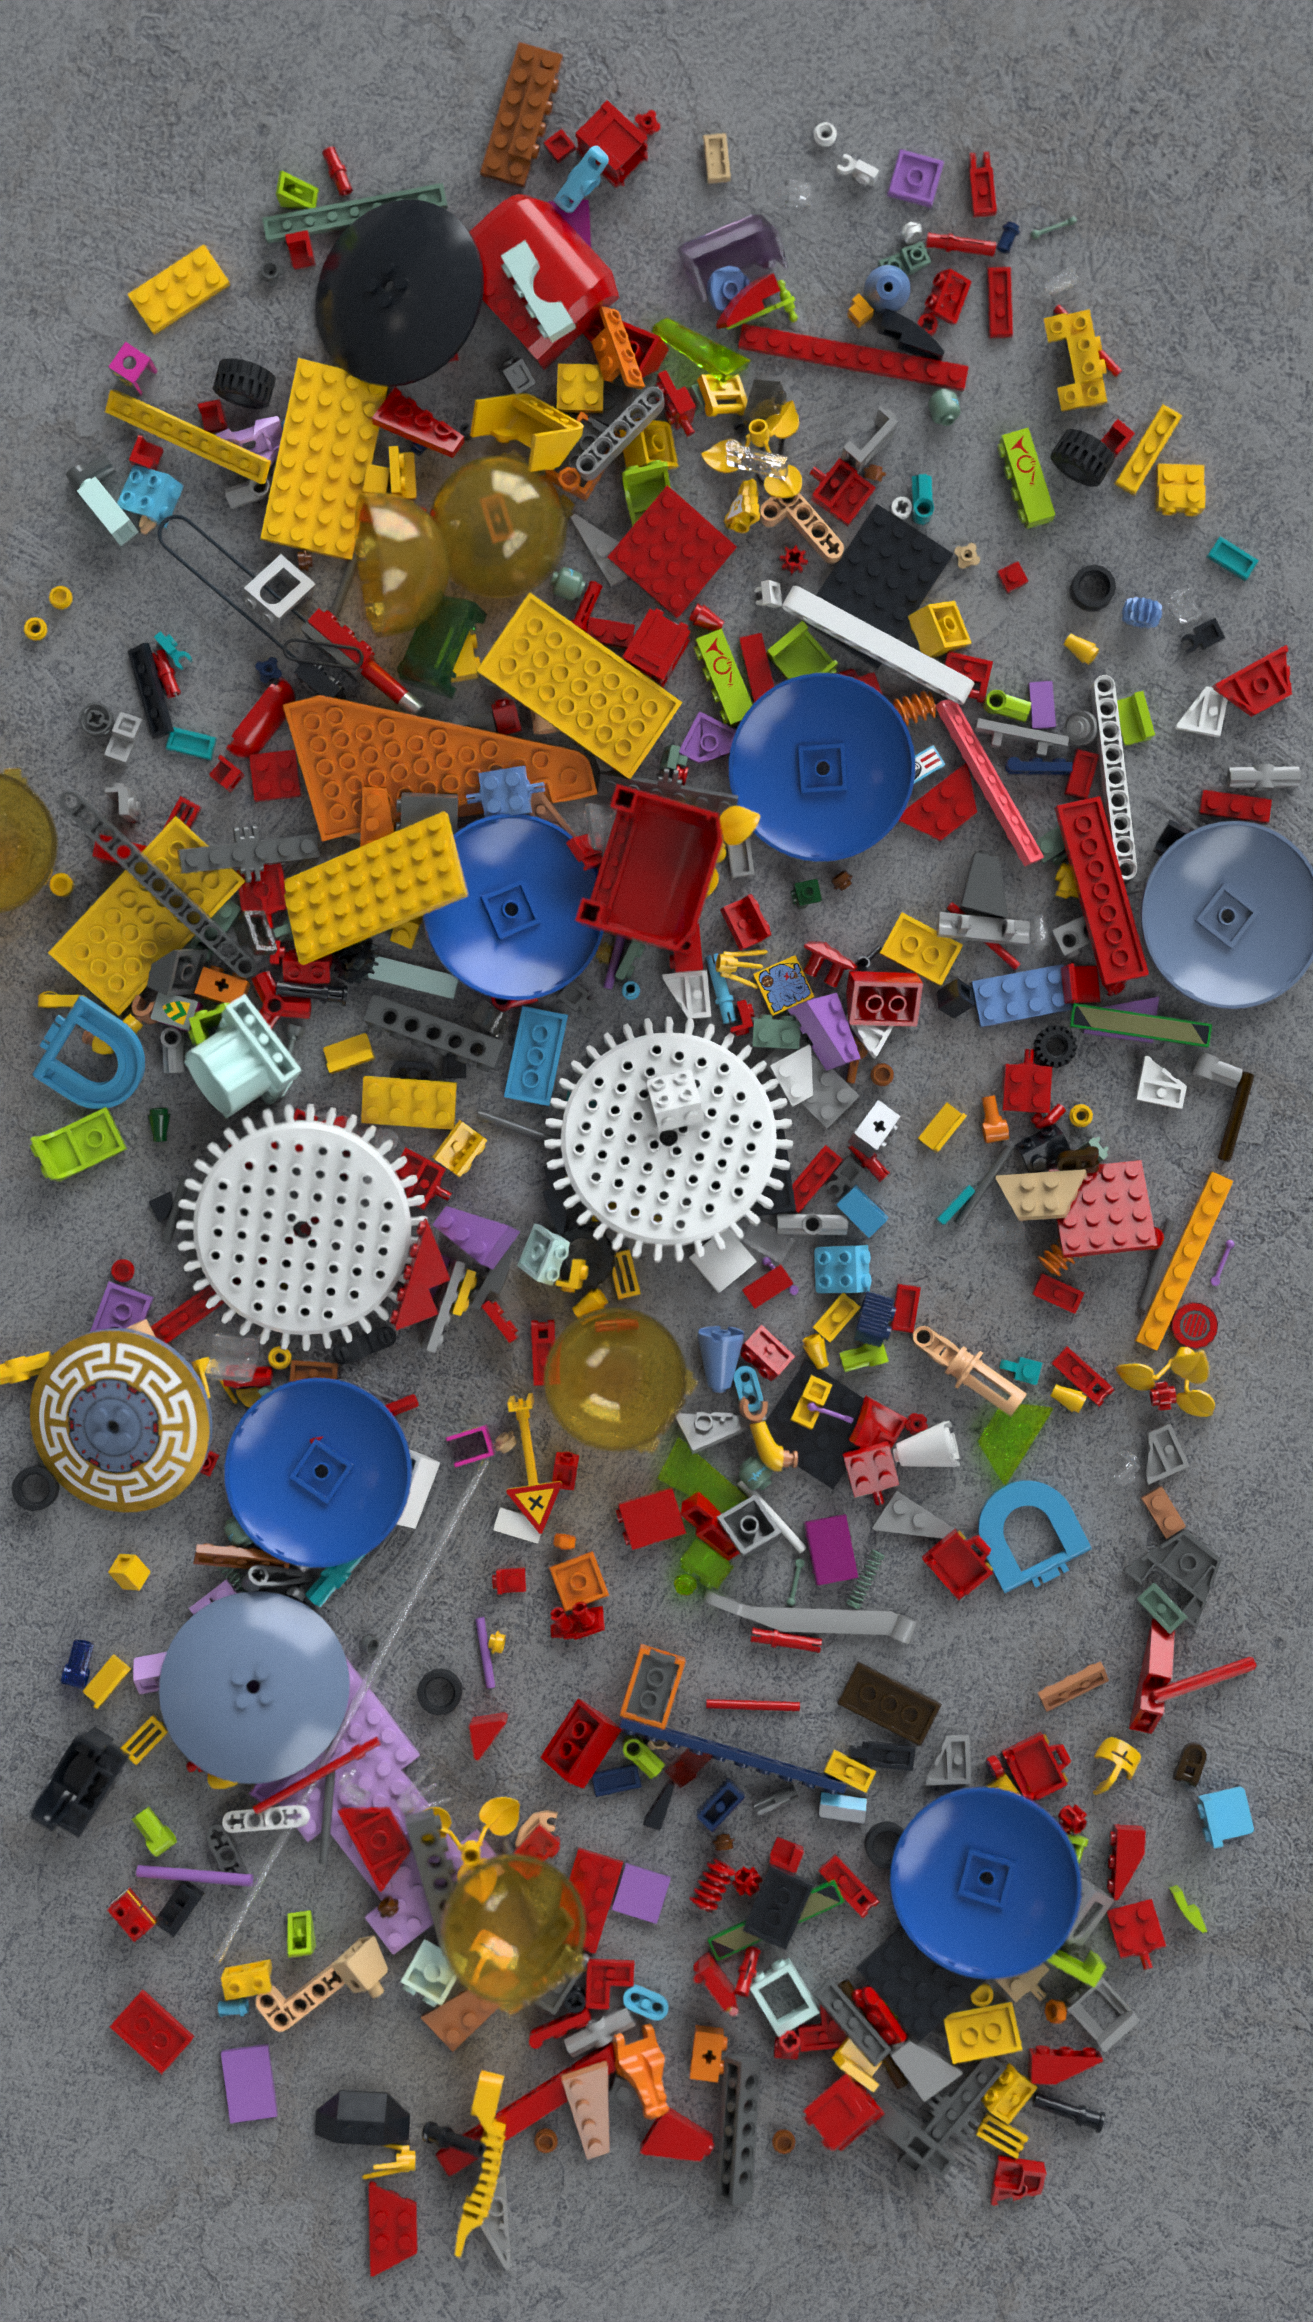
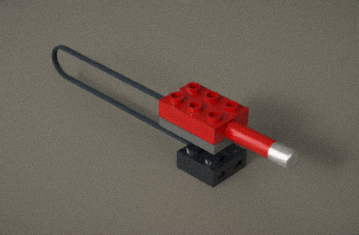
[157,514,425,716]

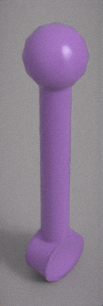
[1210,1240,1235,1286]
[762,1257,799,1295]
[807,1402,854,1423]

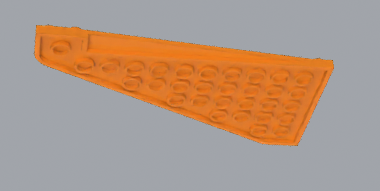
[283,695,598,842]

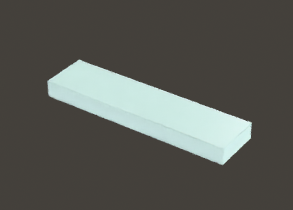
[368,957,459,999]

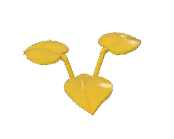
[701,400,802,498]
[706,806,761,898]
[1116,1347,1215,1417]
[422,1797,520,1902]

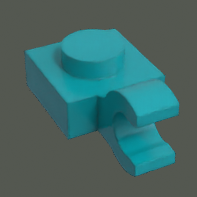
[154,631,193,670]
[999,1356,1043,1385]

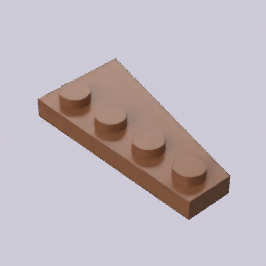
[420,1968,521,2052]
[561,2061,610,2160]

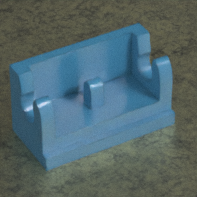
[836,1185,889,1238]

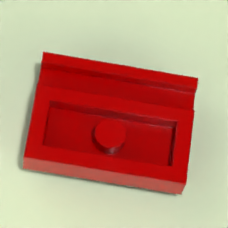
[566,833,603,871]
[481,1300,519,1343]

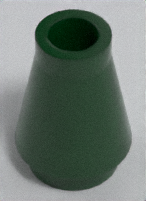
[147,1107,171,1142]

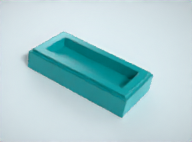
[1207,536,1259,581]
[165,727,217,761]
[935,1185,975,1225]

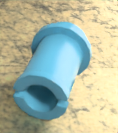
[622,981,640,1000]
[218,1997,249,2017]

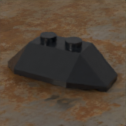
[315,2090,410,2146]

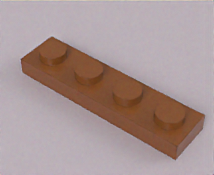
[193,1543,290,1569]

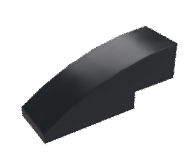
[878,308,945,361]
[543,1165,568,1235]

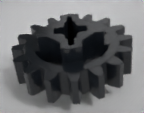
[331,938,380,984]

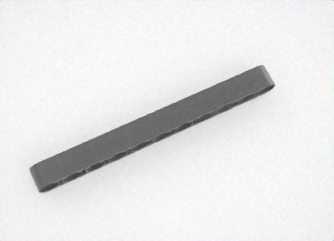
[59,790,256,978]

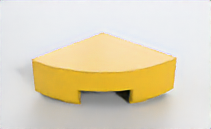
[236,1387,261,1408]

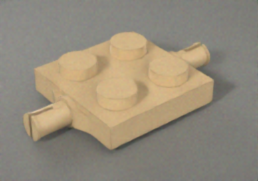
[995,1963,1049,2002]

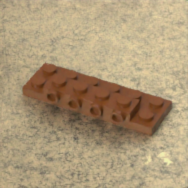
[480,42,563,188]

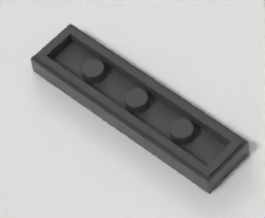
[812,1978,891,2067]

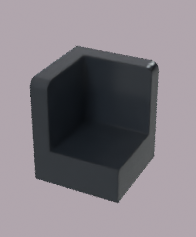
[937,978,974,1018]

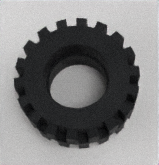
[212,358,276,409]
[1050,429,1115,487]

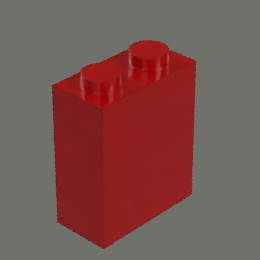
[616,1486,686,1550]

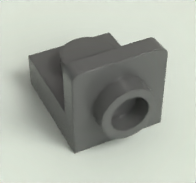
[498,356,536,394]

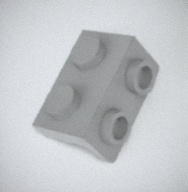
[104,783,141,822]

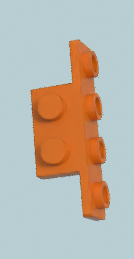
[591,306,645,390]

